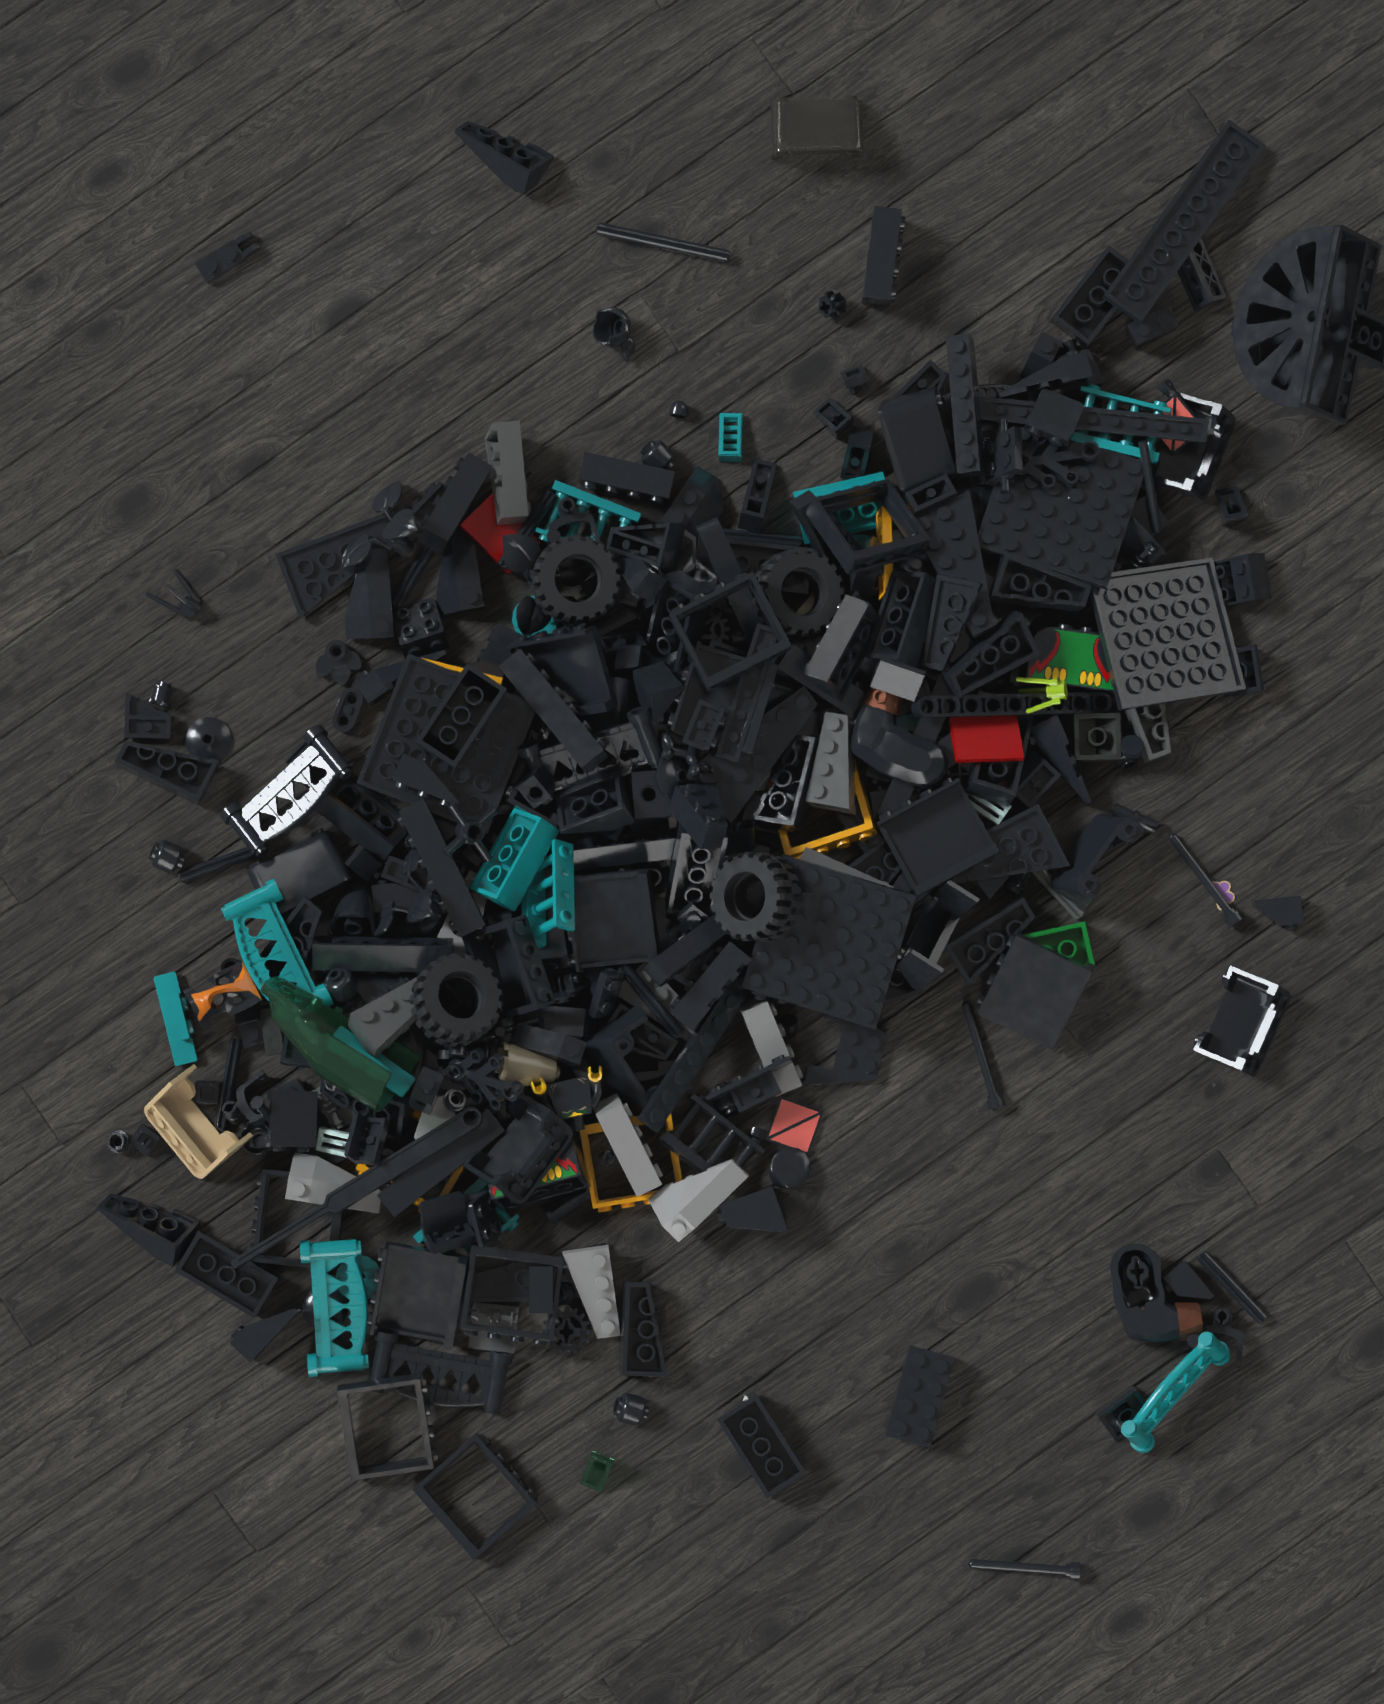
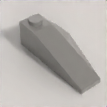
[285,1152,381,1213]
[649,1159,748,1242]

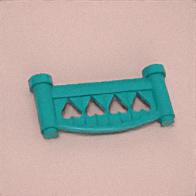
[221,878,334,1026]
[300,1239,369,1377]
[1121,1332,1231,1453]

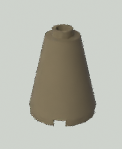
[494,1042,560,1086]

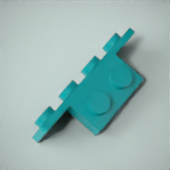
[153,972,198,1066]
[328,1026,415,1097]

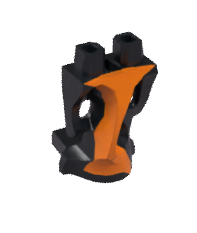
[183,961,263,1031]

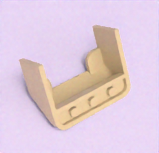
[144,1064,253,1179]

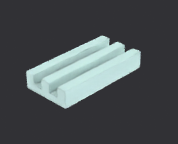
[966,793,1011,825]
[316,1127,349,1157]

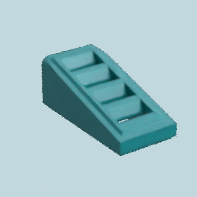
[718,413,743,462]

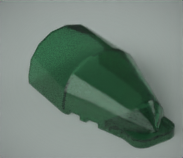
[260,976,421,1112]

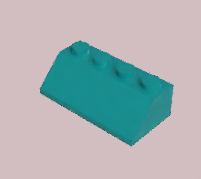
[793,472,894,544]
[469,808,560,911]

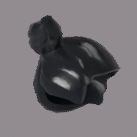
[593,307,635,362]

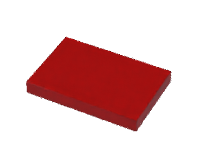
[460,493,541,574]
[949,715,1024,763]

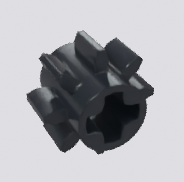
[818,290,846,320]

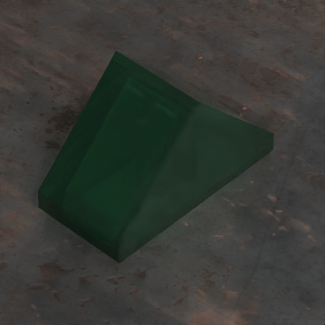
[580,1450,614,1492]

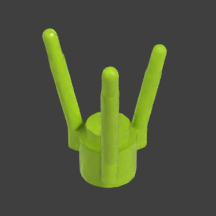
[1016,677,1068,714]

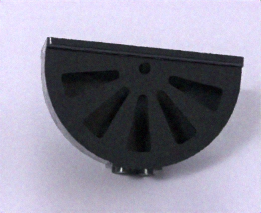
[1231,225,1384,425]

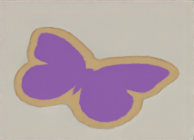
[1212,881,1235,910]

